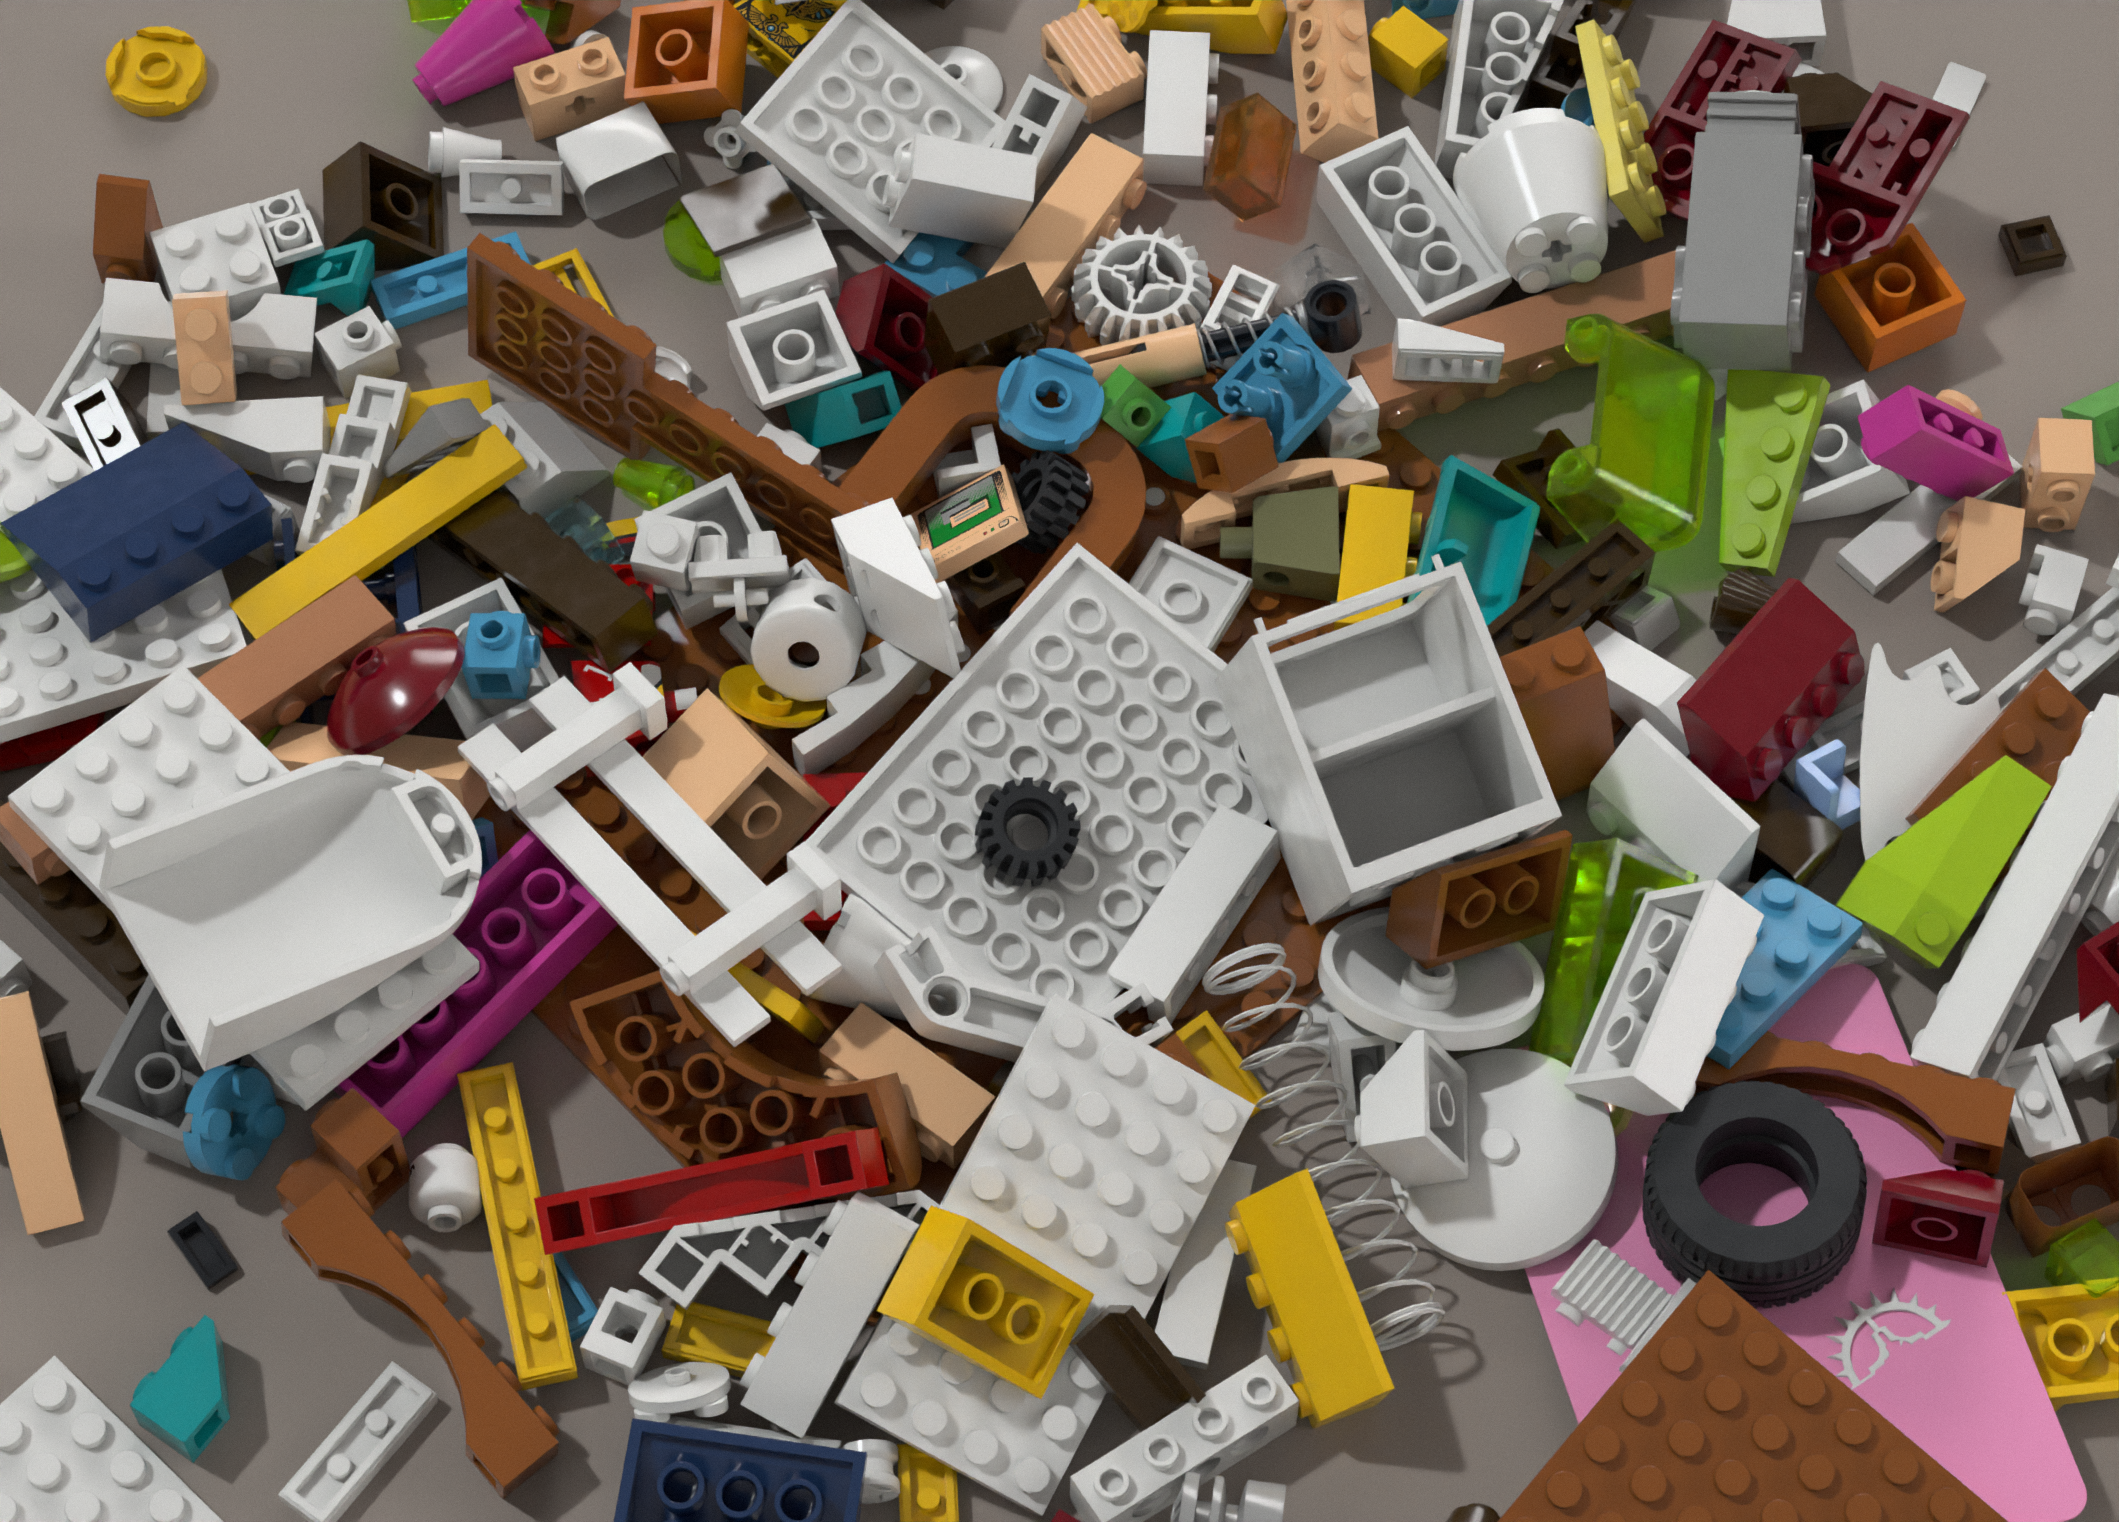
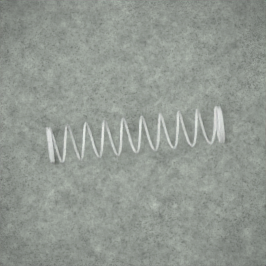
[1202,943,1445,1351]

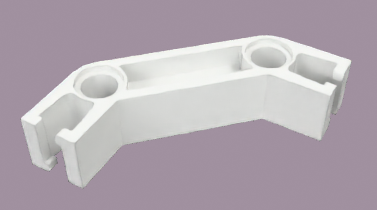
[874,924,1173,1062]

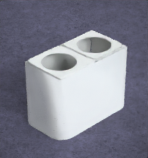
[556,101,682,220]

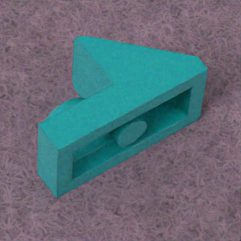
[283,239,375,316]

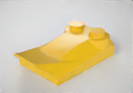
[2002,1280,2119,1412]

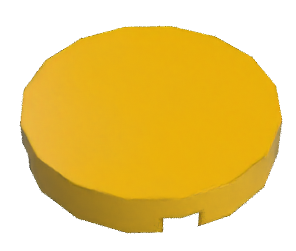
[105,26,208,117]

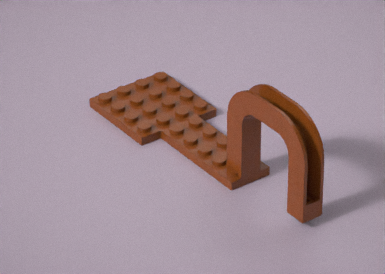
[467,233,1146,617]

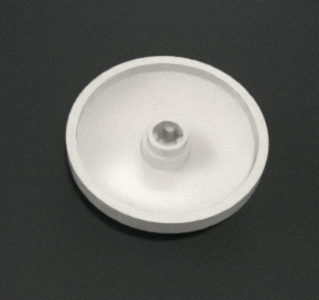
[1318,907,1545,1051]
[1390,1049,1618,1271]

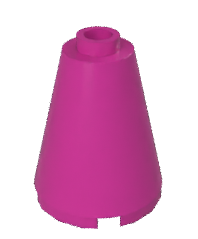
[412,0,555,107]

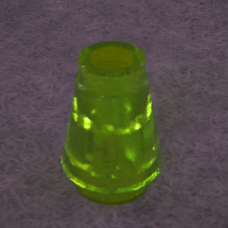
[613,457,695,510]

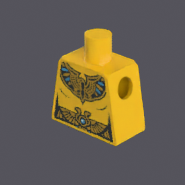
[733,0,847,78]

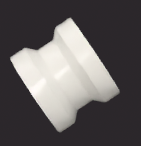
[841,1439,900,1504]

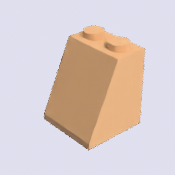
[643,688,831,880]

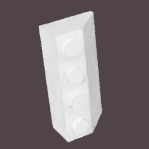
[1316,126,1512,327]
[1564,879,1764,1116]

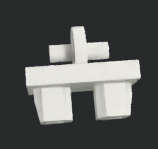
[688,531,790,622]

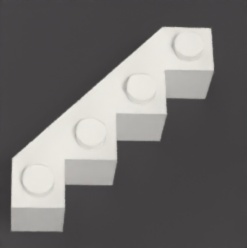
[639,1190,939,1310]

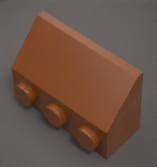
[1385,830,1573,969]

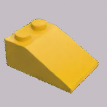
[877,1205,1095,1399]

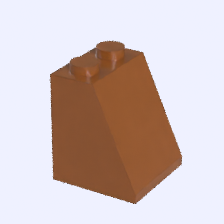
[1499,626,1615,801]

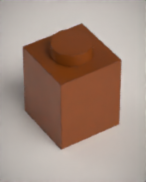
[1185,414,1279,493]

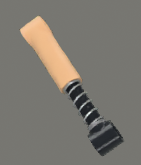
[1031,280,1362,388]

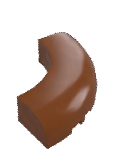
[569,970,922,1201]

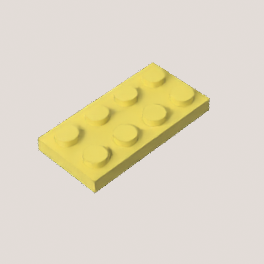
[1575,19,1666,243]

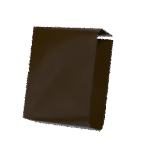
[1729,779,1843,888]

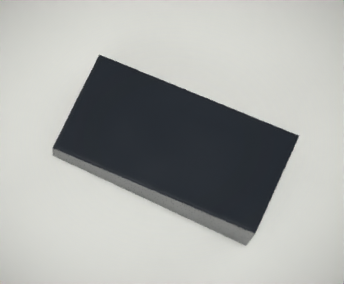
[167,1211,238,1290]

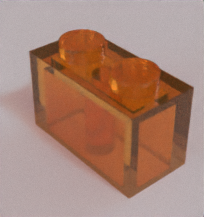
[1203,92,1297,222]

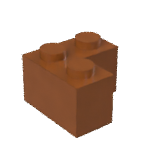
[275,1087,410,1215]

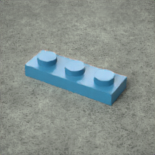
[370,231,531,329]

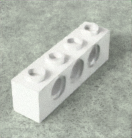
[1070,1355,1299,1522]

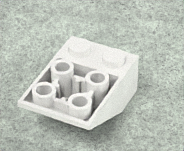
[831,498,965,678]

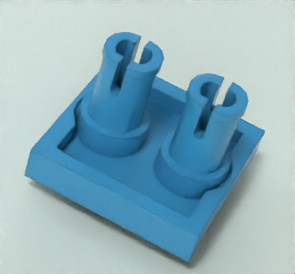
[1212,313,1353,463]

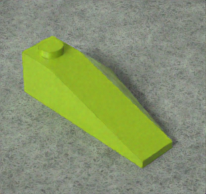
[1835,755,2052,969]

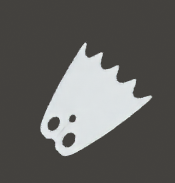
[1860,643,2007,919]

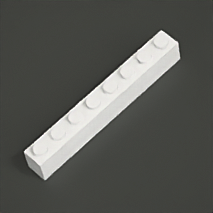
[1910,693,2119,1081]

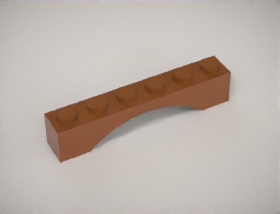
[1693,1031,2016,1175]
[281,1178,560,1499]

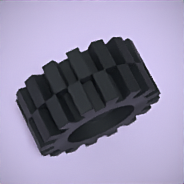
[1012,450,1089,554]
[975,777,1081,887]

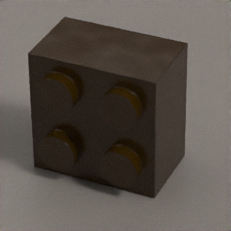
[924,262,1051,375]

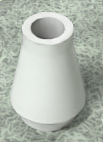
[428,127,502,178]

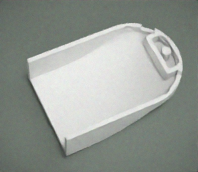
[99,755,482,1071]

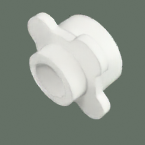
[704,109,756,169]

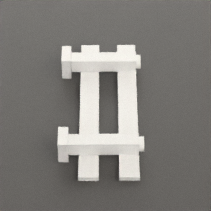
[458,662,842,1047]

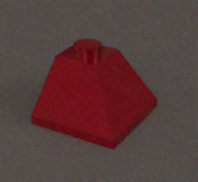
[835,263,939,392]
[1872,1169,2004,1268]

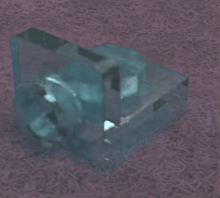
[544,494,625,564]

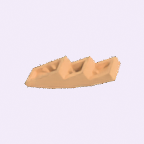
[0,991,85,1235]

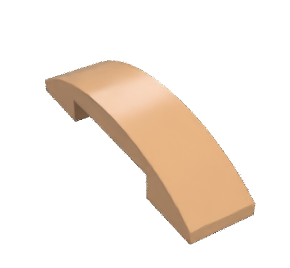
[1180,458,1389,550]

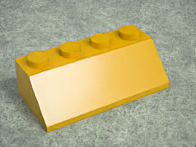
[1225,1168,1395,1429]

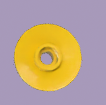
[719,664,826,729]

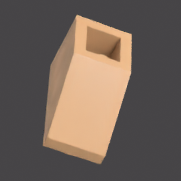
[1930,496,2025,613]

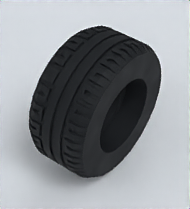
[1642,1080,1867,1309]

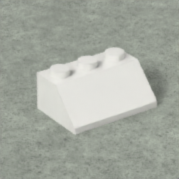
[403,577,559,751]
[1586,718,1761,893]

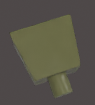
[1220,487,1340,601]

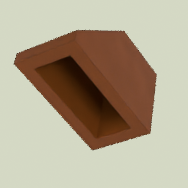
[93,174,163,283]

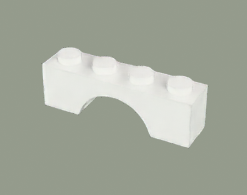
[100,278,317,379]

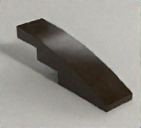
[1518,0,1636,112]

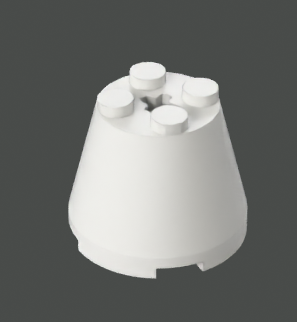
[1453,108,1608,293]

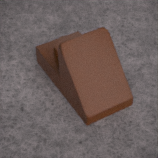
[524,0,621,44]

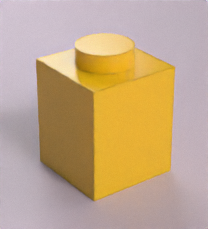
[1368,6,1449,98]

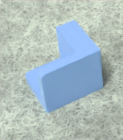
[1793,739,1860,830]

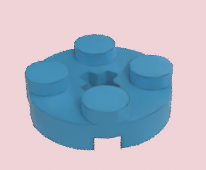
[996,348,1104,454]
[183,1064,285,1181]

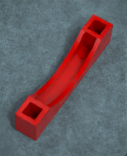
[534,1127,889,1255]

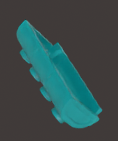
[1407,455,1541,626]

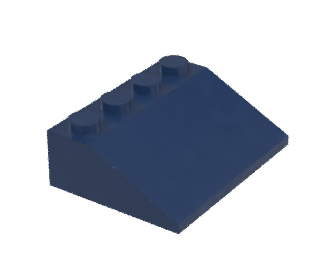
[0,423,273,643]
[614,1418,868,1522]

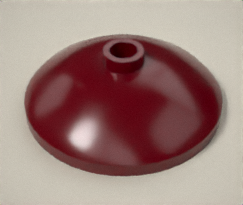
[327,627,465,756]

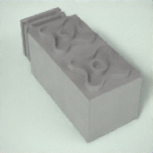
[1671,90,1815,371]

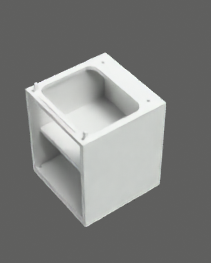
[1215,554,1562,926]

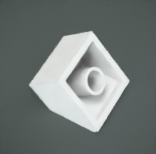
[726,290,862,411]
[480,402,609,519]
[1354,1029,1469,1188]

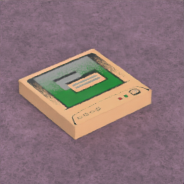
[911,464,1029,583]

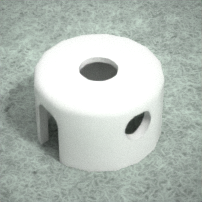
[750,578,867,702]

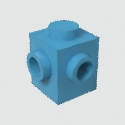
[461,611,541,699]

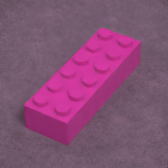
[333,830,618,1138]

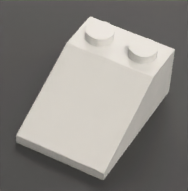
[1718,379,1910,524]

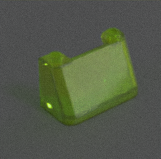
[1546,314,1715,552]

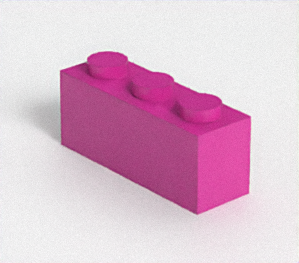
[1857,385,2014,502]

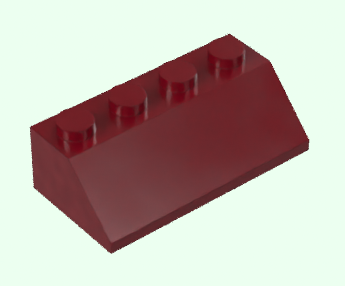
[1677,578,1865,802]

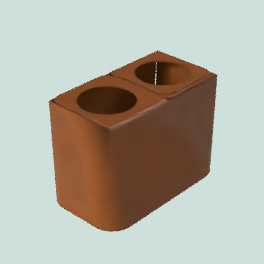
[2005,1136,2119,1258]

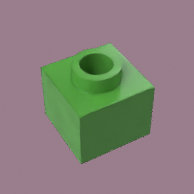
[1101,364,1171,448]

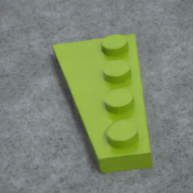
[1719,369,1831,577]

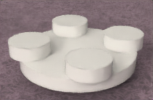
[628,1362,731,1423]

